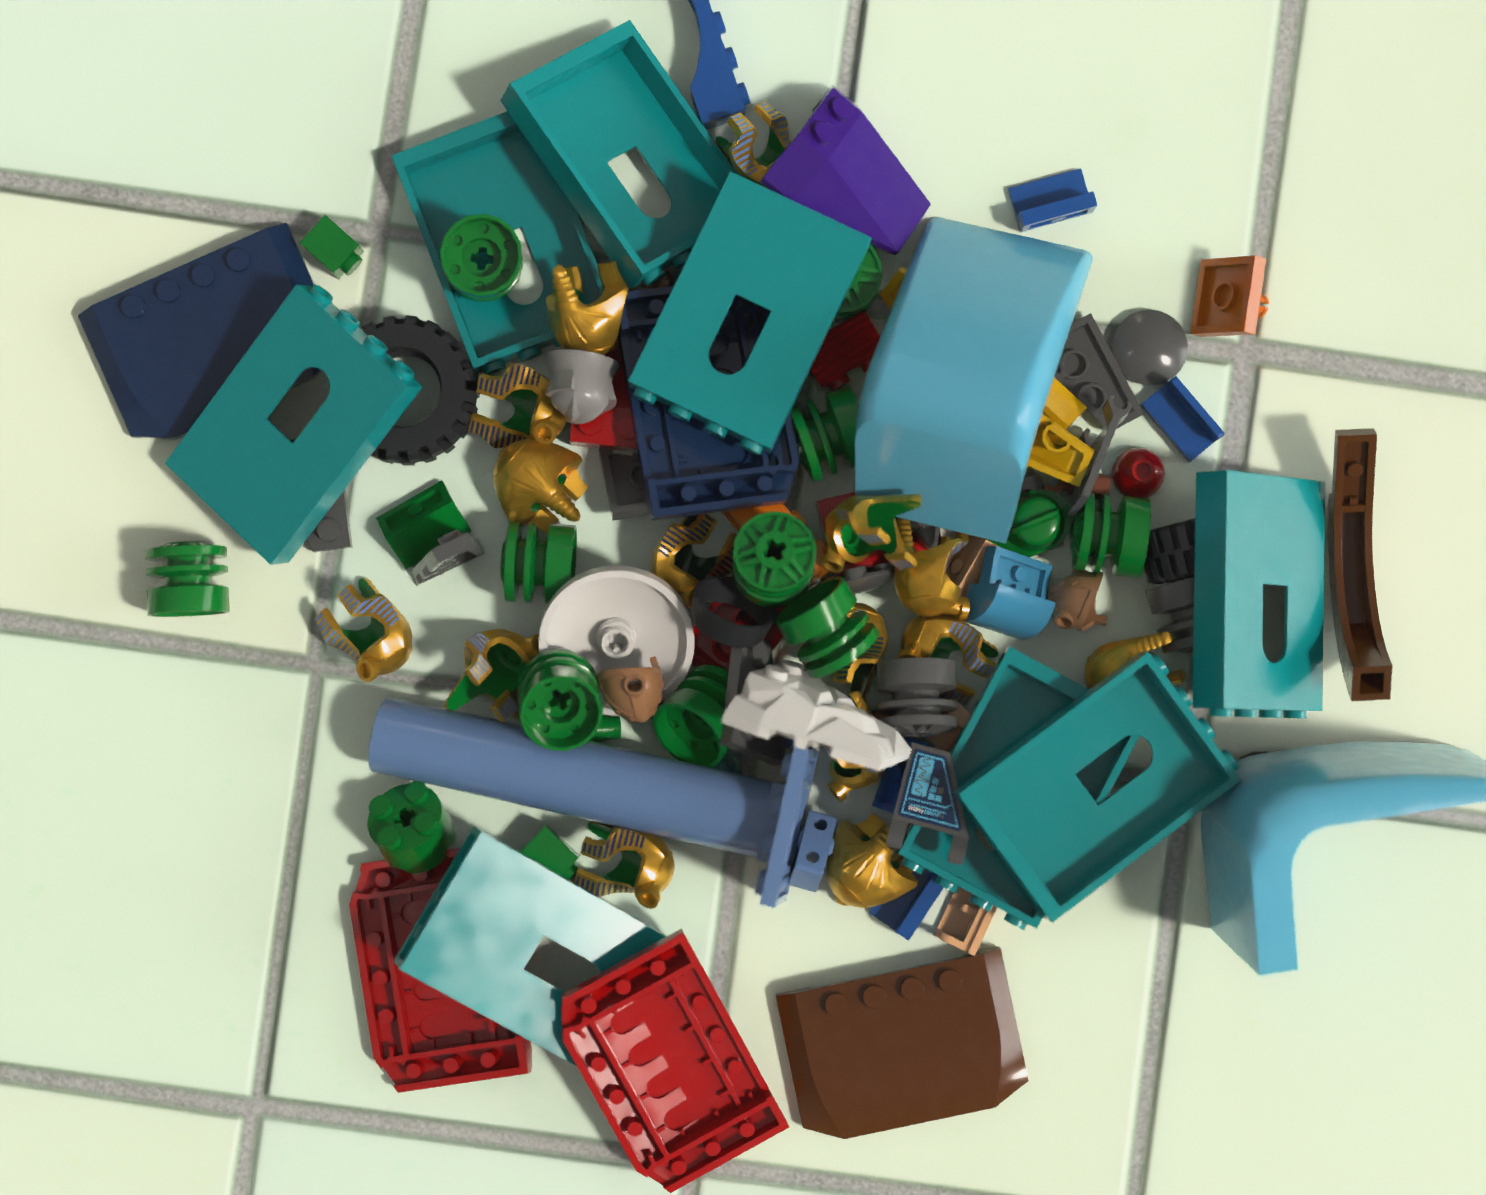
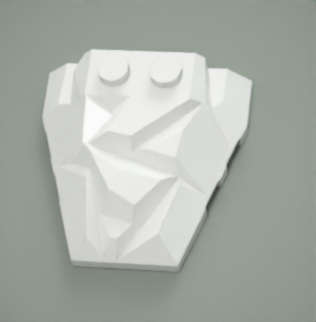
[721,660,912,771]

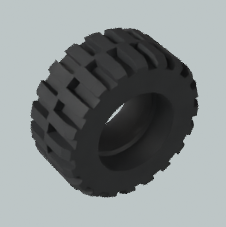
[328,315,480,466]

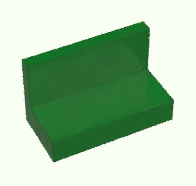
[376,480,472,569]

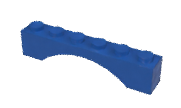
[688,0,750,130]

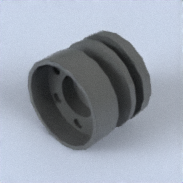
[1145,577,1194,653]
[875,658,958,738]

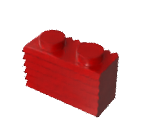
[809,310,880,391]

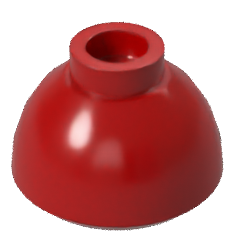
[1111,447,1165,498]

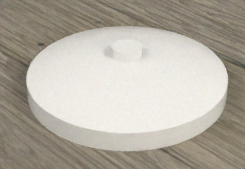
[539,565,694,716]

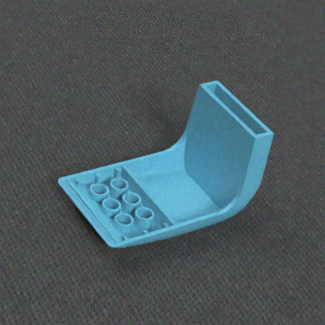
[855,217,1093,544]
[1200,741,1486,976]

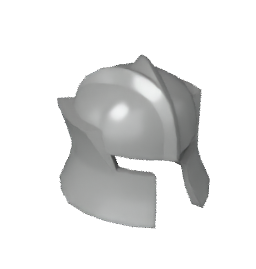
[545,349,620,424]

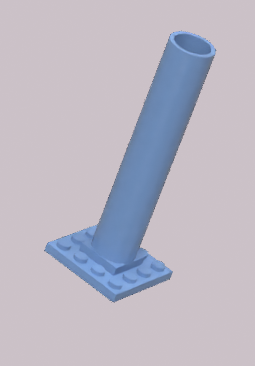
[368,696,819,908]

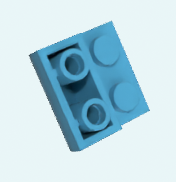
[963,546,1056,639]

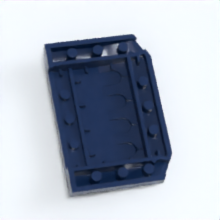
[78,223,322,440]
[618,286,799,521]

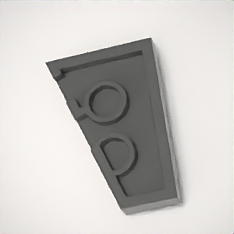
[1054,313,1144,429]

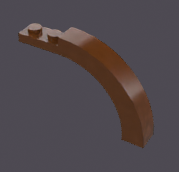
[1328,428,1393,701]

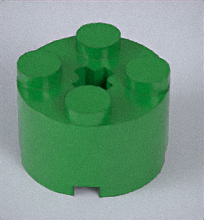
[367,781,456,874]

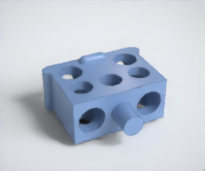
[788,809,837,893]

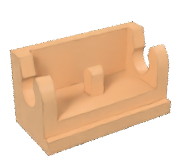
[933,887,997,956]

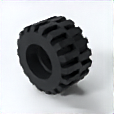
[1144,518,1195,585]

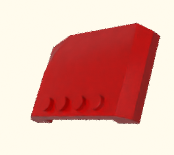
[349,847,532,1093]
[561,928,789,1193]

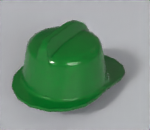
[988,489,1073,557]

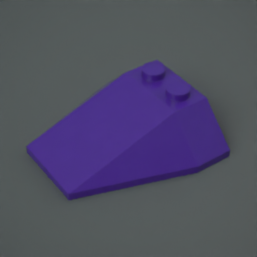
[760,84,931,255]

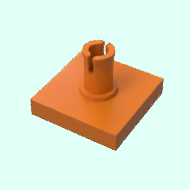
[1190,255,1269,337]

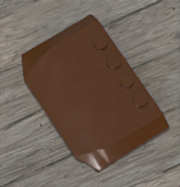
[775,947,1029,1139]

